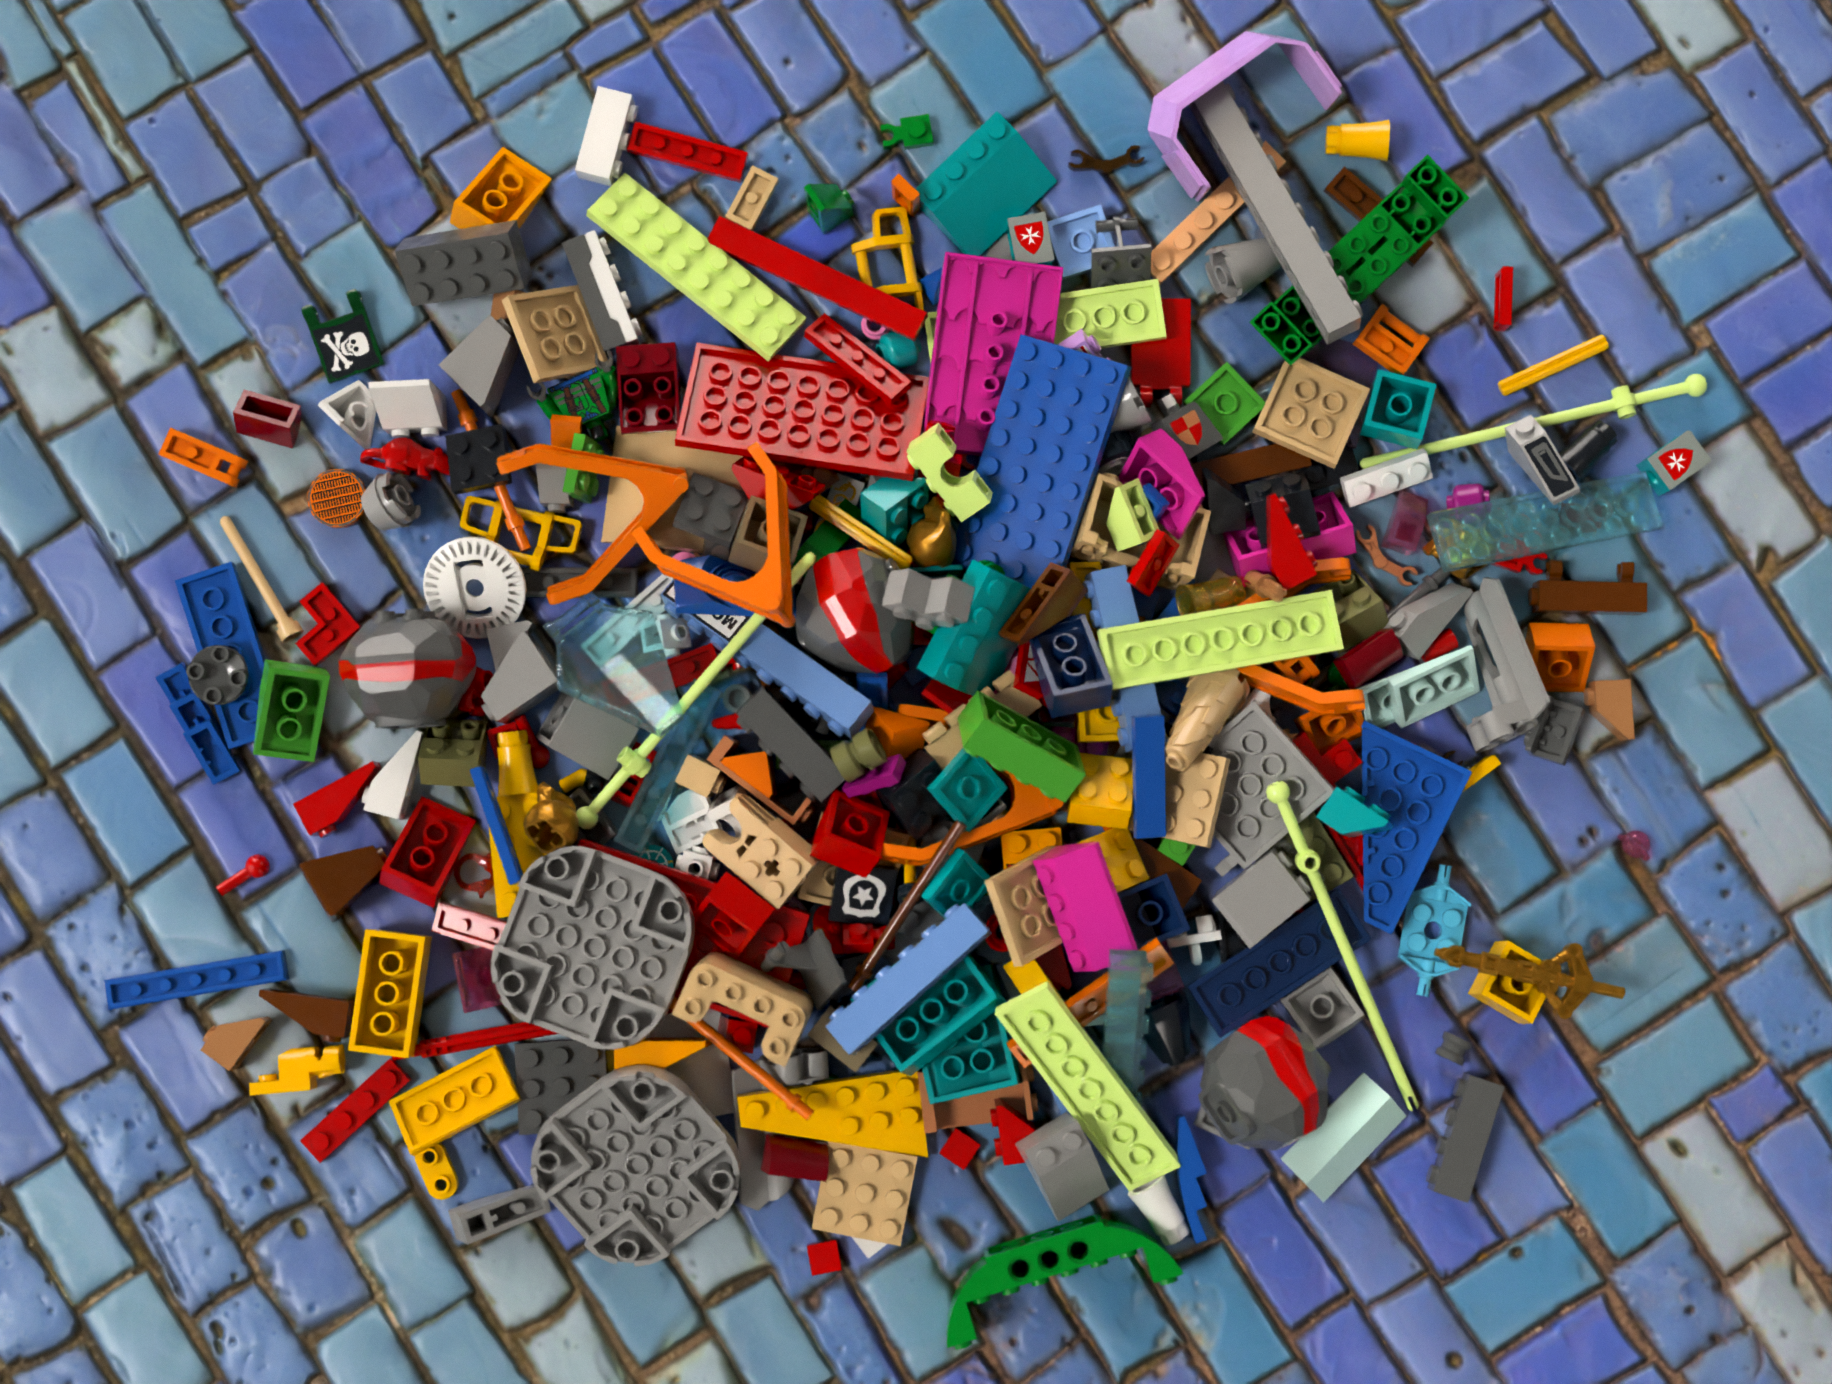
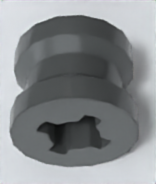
[1435,1031,1472,1066]

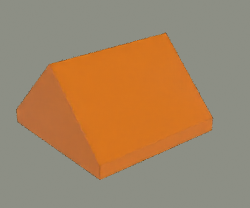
[1294,689,1364,754]
[866,706,930,759]
[721,751,777,798]

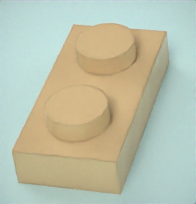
[725,165,779,231]

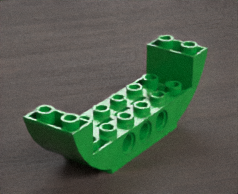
[1249,155,1469,366]
[946,1213,1183,1350]

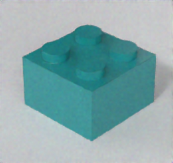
[1359,369,1437,449]

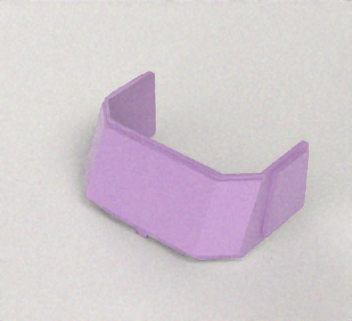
[1147,31,1342,202]

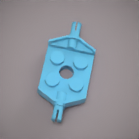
[1397,864,1471,997]

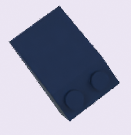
[1029,613,1113,718]

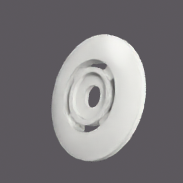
[423,537,527,639]

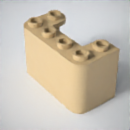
[1070,473,1211,590]
[672,952,814,1067]

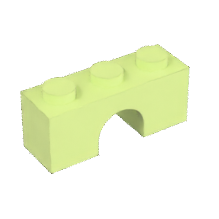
[907,423,993,522]

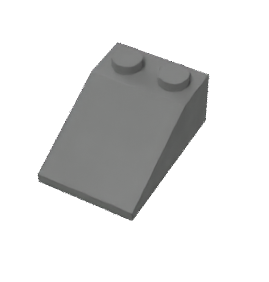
[1015,1112,1109,1222]

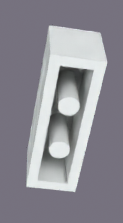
[575,86,638,186]

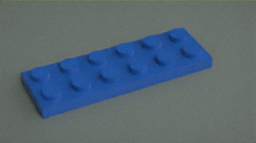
[175,562,265,750]

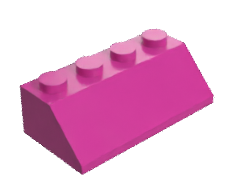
[1222,492,1357,587]
[1032,842,1140,972]

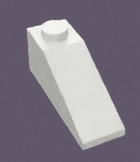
[362,731,424,820]

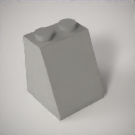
[439,315,520,418]
[481,630,566,724]
[535,686,639,780]
[1212,847,1312,949]

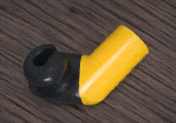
[559,768,604,794]

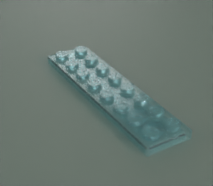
[1426,471,1663,573]

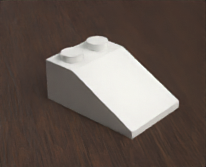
[368,379,447,438]

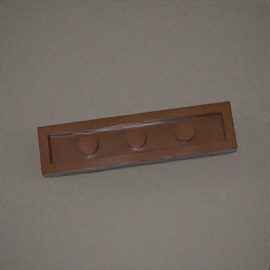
[1324,167,1434,267]

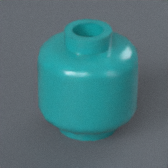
[876,332,922,370]

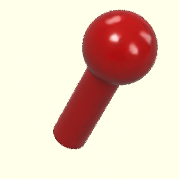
[514,714,550,769]
[216,854,270,897]

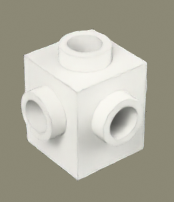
[641,613,692,658]
[675,845,720,881]

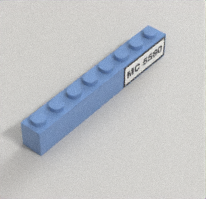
[660,579,874,739]

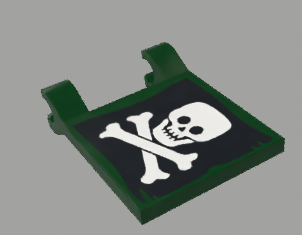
[301,289,385,384]

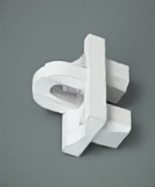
[1165,915,1222,966]

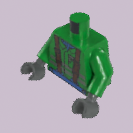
[526,350,619,442]

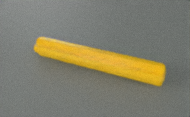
[1498,335,1609,396]
[809,494,913,570]

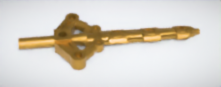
[1434,943,1625,1019]

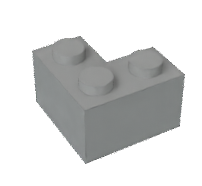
[882,568,975,630]

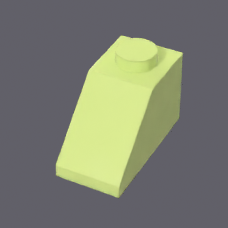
[1106,478,1160,552]

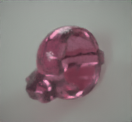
[1617,830,1651,862]

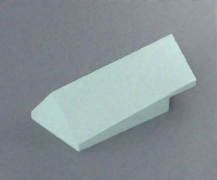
[1358,645,1480,729]
[1280,1072,1406,1203]

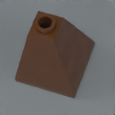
[299,845,388,923]

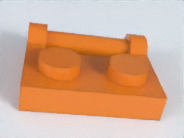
[1353,303,1430,375]

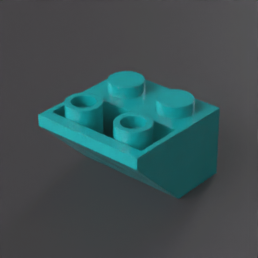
[860,477,929,546]
[1316,786,1394,838]

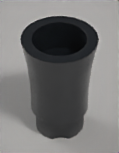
[1558,420,1618,487]

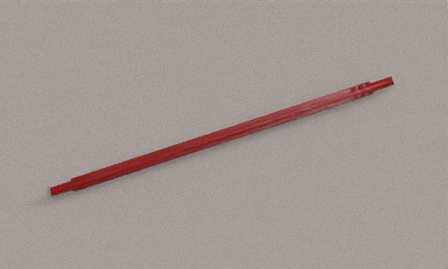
[391,972,807,1061]

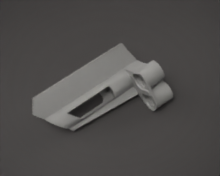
[1464,577,1551,753]
[731,1047,829,1211]

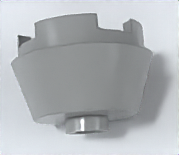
[361,472,421,530]

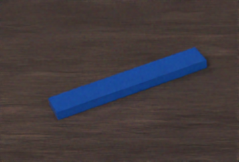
[104,950,289,1010]

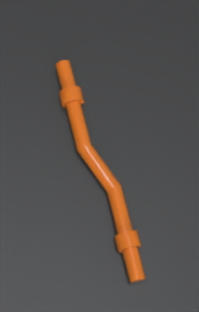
[451,389,531,552]

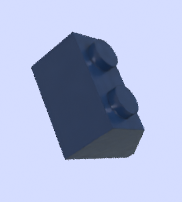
[1117,873,1191,950]

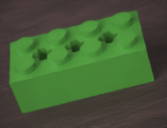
[957,690,1086,802]

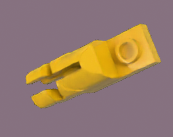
[249,1044,346,1095]

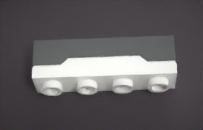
[562,230,642,357]

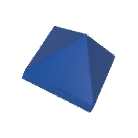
[918,267,942,306]

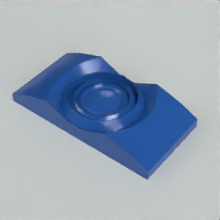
[674,555,796,619]

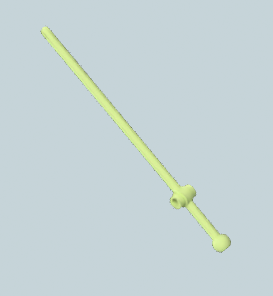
[1359,374,1707,469]
[576,552,816,829]
[1266,781,1419,1111]

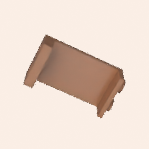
[706,735,817,825]
[917,1061,1038,1133]

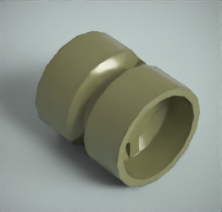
[830,727,887,783]

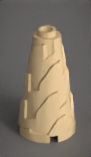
[1165,669,1250,769]

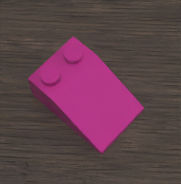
[1118,428,1205,540]

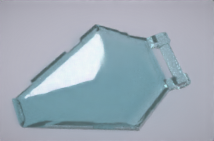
[542,592,684,737]

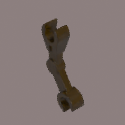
[1068,145,1145,175]

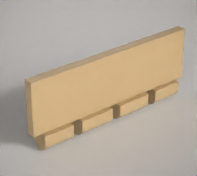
[922,670,1042,771]

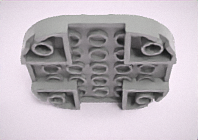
[491,846,695,1050]
[530,1065,741,1267]

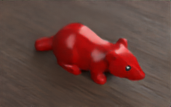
[360,437,450,480]

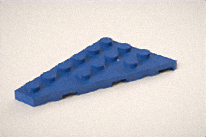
[1362,720,1472,935]

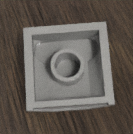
[1280,967,1365,1050]

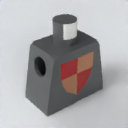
[1151,393,1223,460]

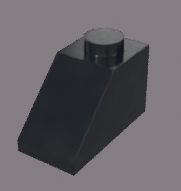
[1202,468,1250,535]

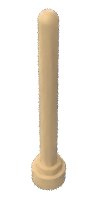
[220,516,304,643]

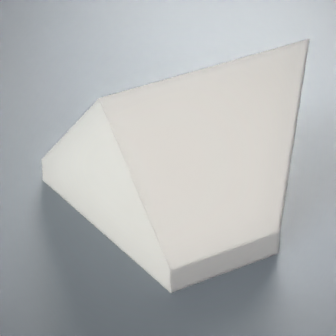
[318,380,376,450]

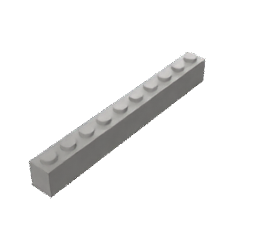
[1188,81,1363,345]

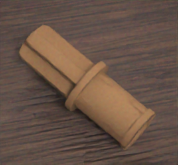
[1244,570,1287,602]

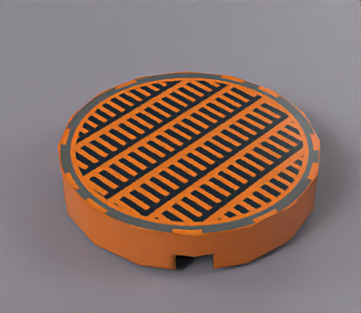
[308,469,366,528]

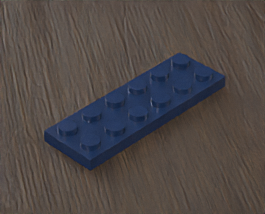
[1186,888,1372,1038]

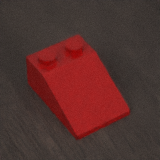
[379,796,476,908]

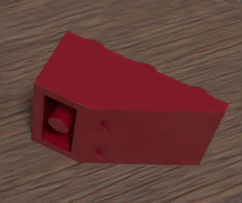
[616,342,681,435]

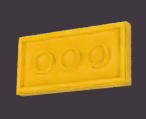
[388,1045,521,1156]

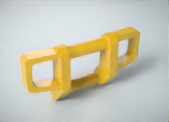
[851,207,924,311]
[460,496,583,571]

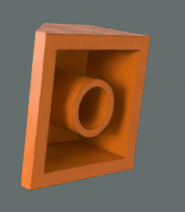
[1525,622,1595,692]

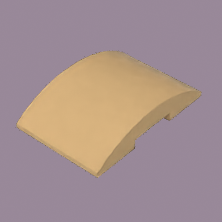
[601,426,749,553]

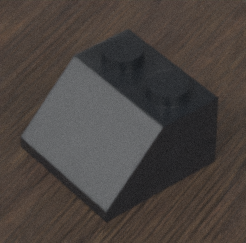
[1245,471,1321,548]

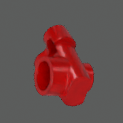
[458,666,493,716]

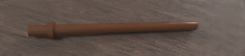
[848,819,966,992]

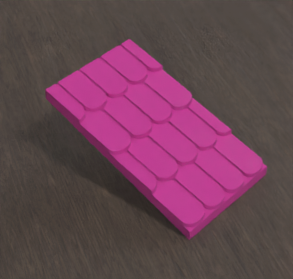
[922,252,1063,456]

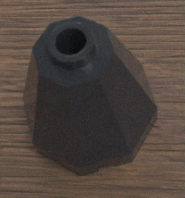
[1124,987,1191,1066]

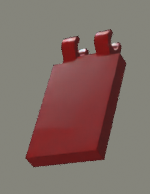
[1130,298,1191,408]

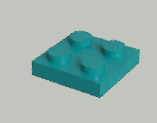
[927,748,1008,832]
[921,847,990,920]

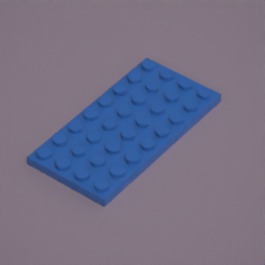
[952,334,1132,588]

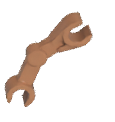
[1355,524,1418,587]

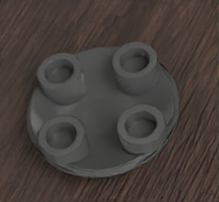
[186,645,249,705]

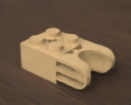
[702,794,821,910]

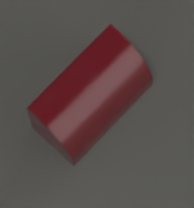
[233,389,302,449]
[1333,628,1403,690]
[761,1133,829,1182]

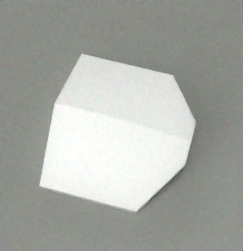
[661,789,723,855]

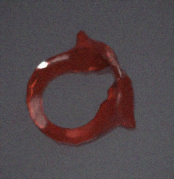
[454,852,494,898]

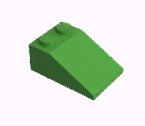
[253,659,330,762]

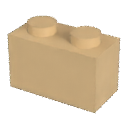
[675,754,728,798]

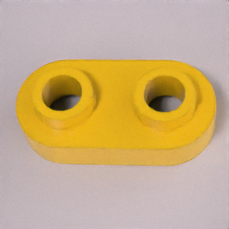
[415,1143,459,1200]

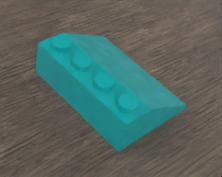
[916,111,1057,256]
[917,559,1031,696]
[850,953,1006,1076]
[922,964,1022,1104]

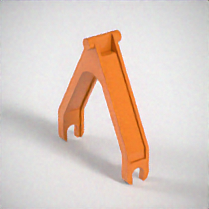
[631,441,795,628]
[496,443,689,605]
[1237,558,1365,715]
[880,704,1064,866]

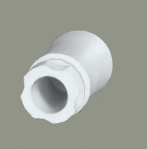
[1127,1175,1190,1246]

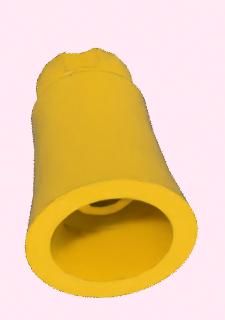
[1325,120,1390,162]
[497,730,538,796]

